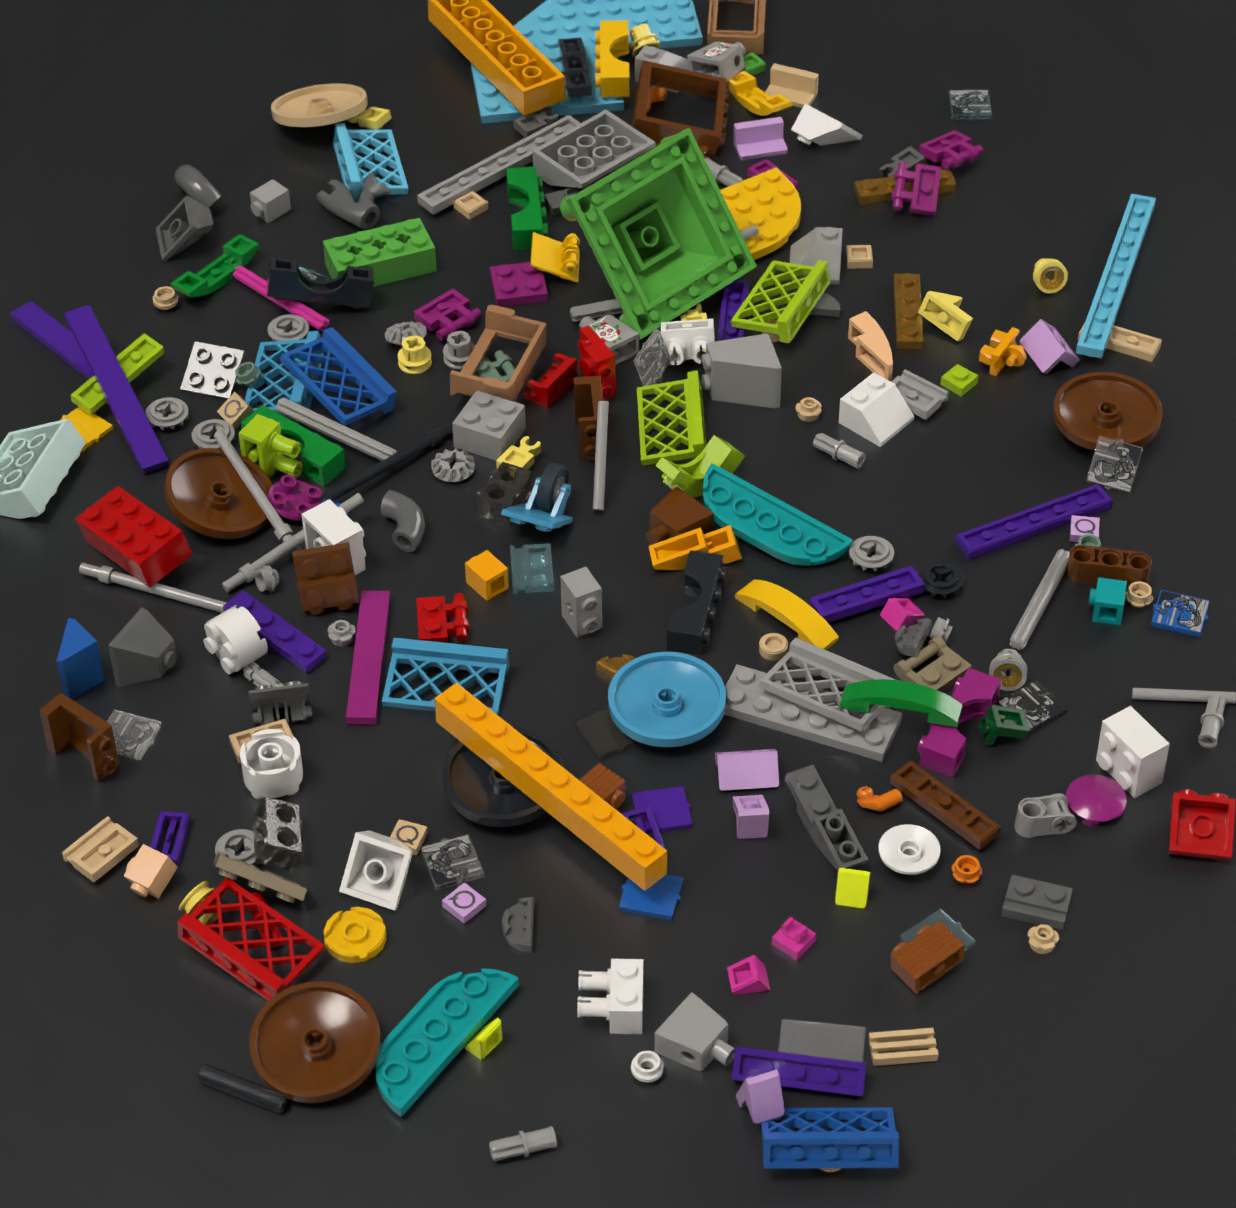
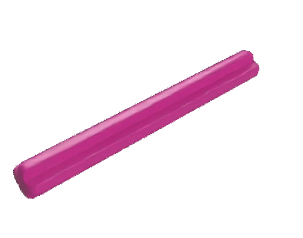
[233,266,330,332]

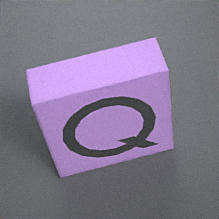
[1070,515,1100,542]
[442,883,486,924]

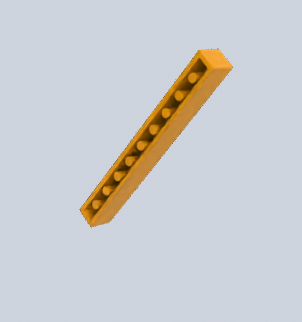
[434,683,667,891]

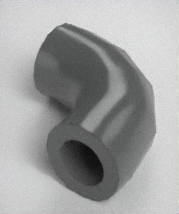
[174,165,222,208]
[381,490,425,552]

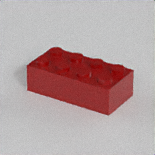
[75,486,193,588]

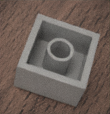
[452,390,526,460]

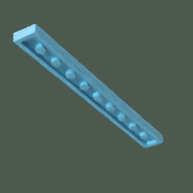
[1076,194,1156,358]

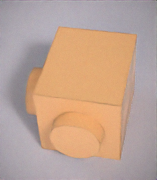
[124,844,178,899]

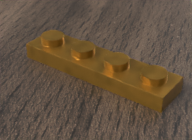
[854,169,956,204]
[893,273,923,349]

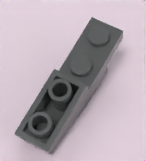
[785,765,868,871]

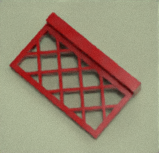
[178,878,325,1001]

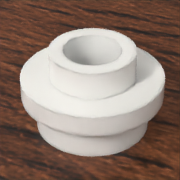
[631,1051,664,1082]

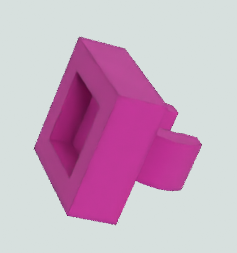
[772,917,816,961]

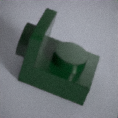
[979,705,1030,746]

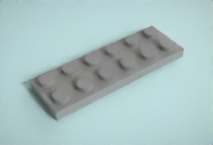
[724,664,902,762]

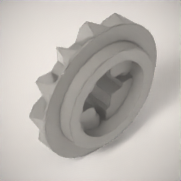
[268,315,309,341]
[385,321,427,345]
[145,397,188,431]
[192,419,235,449]
[432,448,475,482]
[849,536,894,572]
[215,829,264,865]

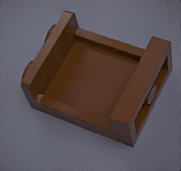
[574,376,603,461]
[39,693,119,781]

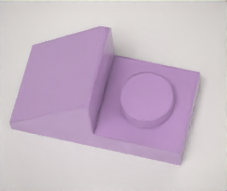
[733,795,769,839]
[736,1069,784,1124]

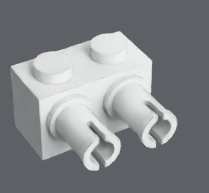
[661,319,715,365]
[577,959,643,1034]

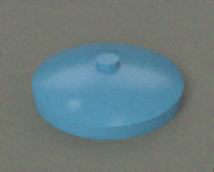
[608,652,726,747]

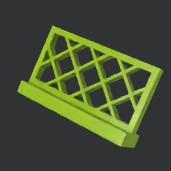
[731,260,831,343]
[637,370,707,466]

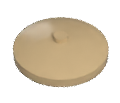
[271,84,368,127]

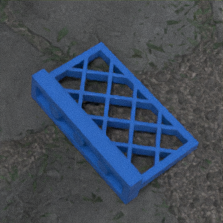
[279,327,397,426]
[761,1107,899,1169]

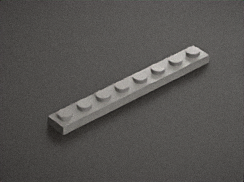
[417,115,581,214]

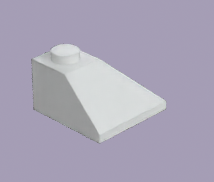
[791,104,863,145]
[339,831,413,911]

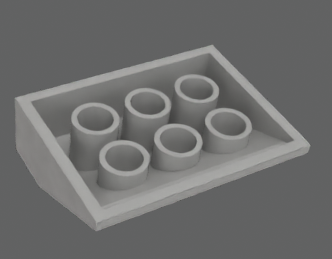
[533,110,655,188]

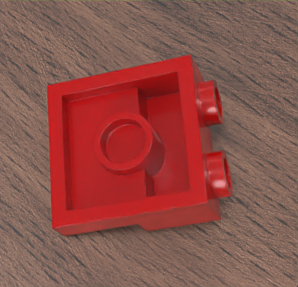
[578,325,616,400]
[1168,790,1236,861]

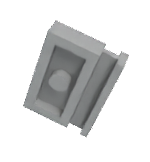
[892,370,949,420]

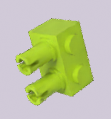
[239,414,303,479]

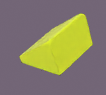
[835,868,870,909]
[465,1018,502,1060]

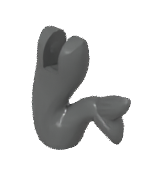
[317,172,391,231]

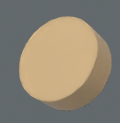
[759,633,788,661]

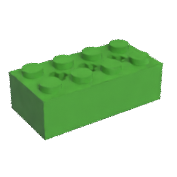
[323,218,437,287]

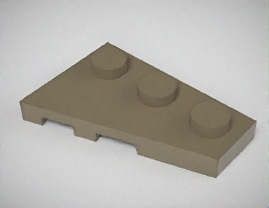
[213,851,307,903]

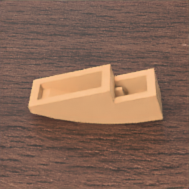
[848,311,893,382]

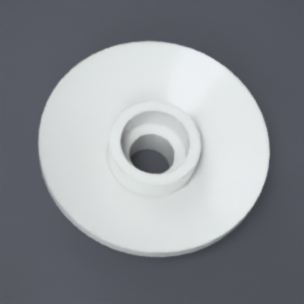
[878,824,940,875]

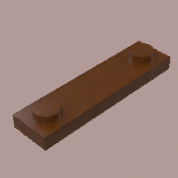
[890,760,1001,850]

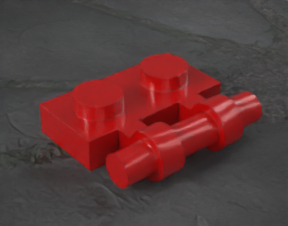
[416,593,470,643]

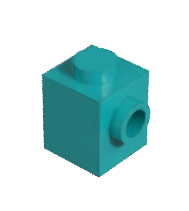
[1089,577,1127,625]

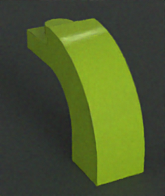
[656,435,745,498]

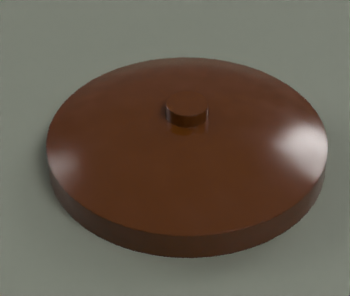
[1053,372,1162,453]
[164,448,272,539]
[249,981,381,1103]

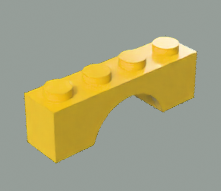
[595,21,629,97]

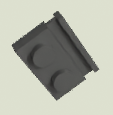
[1001,875,1073,930]

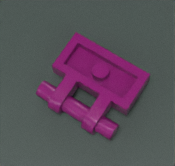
[919,130,983,169]
[891,162,941,216]
[414,289,482,341]

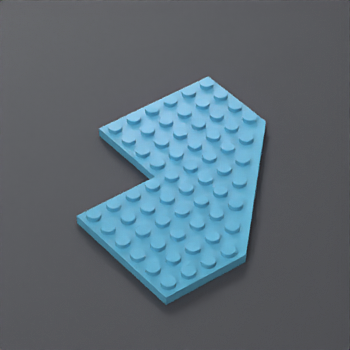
[471,0,703,124]

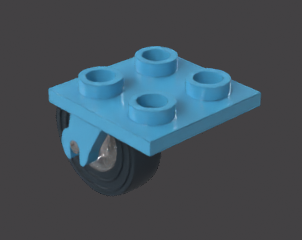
[501,463,573,532]

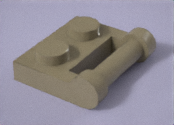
[893,636,972,693]

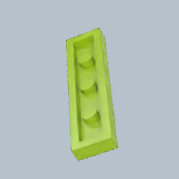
[71,333,164,415]

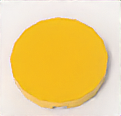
[324,907,387,963]

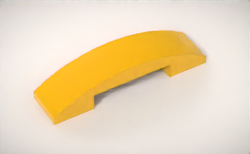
[726,71,792,116]
[735,579,839,650]

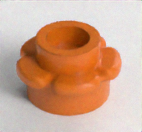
[951,855,982,884]

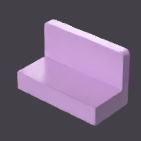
[734,117,788,160]
[1020,319,1080,374]
[715,749,779,791]

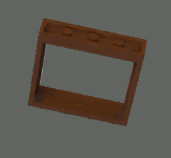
[632,60,730,156]

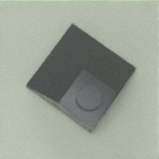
[156,196,213,262]
[108,607,177,687]

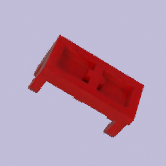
[523,353,577,408]

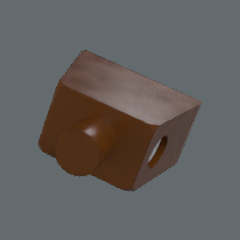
[645,487,714,545]

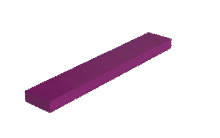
[346,590,390,725]

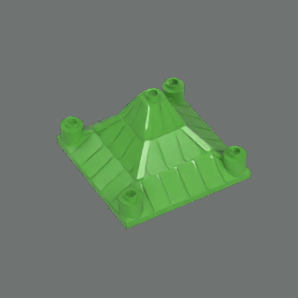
[560,128,757,339]

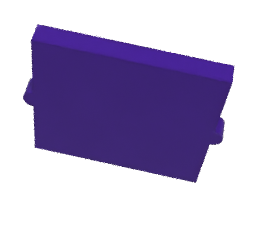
[632,786,692,834]

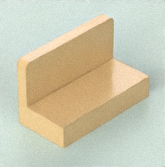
[765,63,819,108]

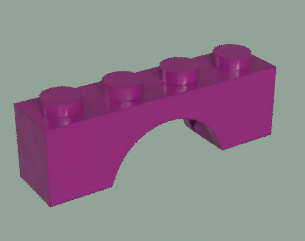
[917,668,1001,778]

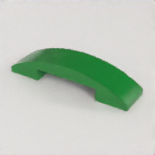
[171,234,259,297]
[839,679,962,727]

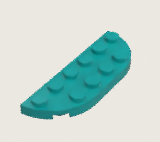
[703,463,853,566]
[376,969,519,1117]

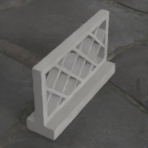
[759,638,895,732]

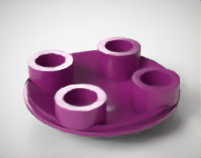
[268,475,322,521]
[1066,775,1127,826]

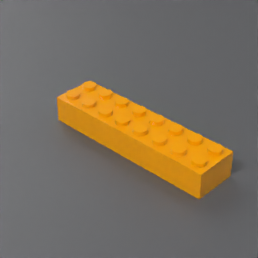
[428,0,566,116]

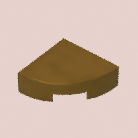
[596,654,636,678]

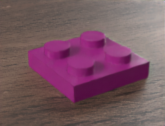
[490,262,548,307]

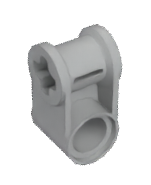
[1014,793,1077,838]

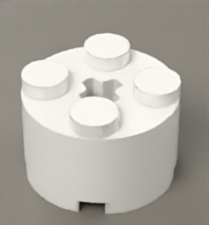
[203,605,268,674]
[240,729,303,799]

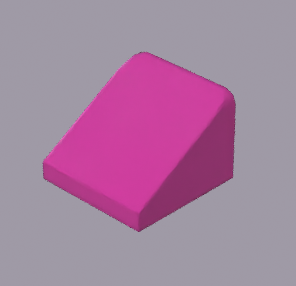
[880,598,925,631]
[727,955,770,995]

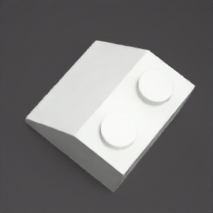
[839,372,914,447]

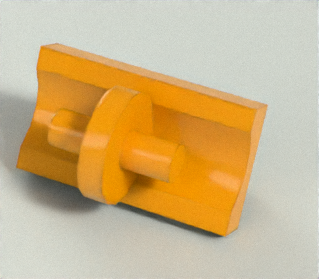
[979,327,1027,376]

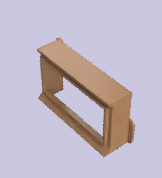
[707,0,766,54]
[450,305,547,402]

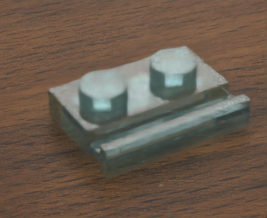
[510,544,554,594]

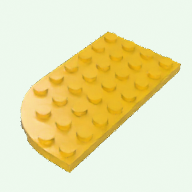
[720,167,801,260]

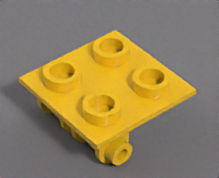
[530,232,580,282]

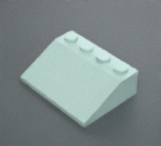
[0,419,86,519]

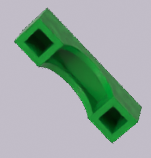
[506,166,548,250]
[241,405,346,487]

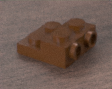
[293,542,359,614]

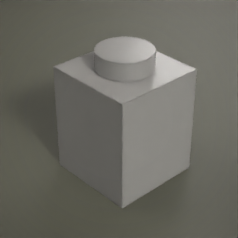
[250,179,291,223]

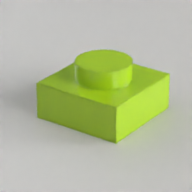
[941,364,978,397]

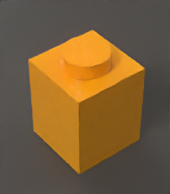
[465,550,509,601]

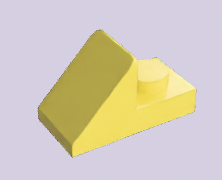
[918,291,973,341]

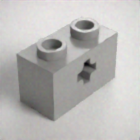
[560,567,603,638]

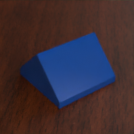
[57,618,105,700]

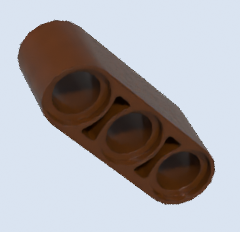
[1067,545,1152,589]

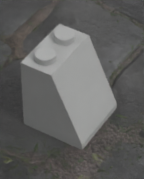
[702,333,782,408]

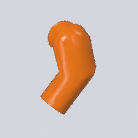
[646,86,667,112]
[857,786,903,812]

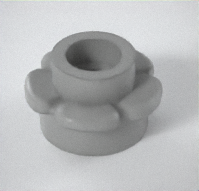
[255,565,279,593]
[929,617,953,642]
[327,620,356,646]

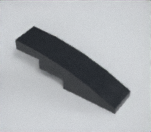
[558,37,592,97]

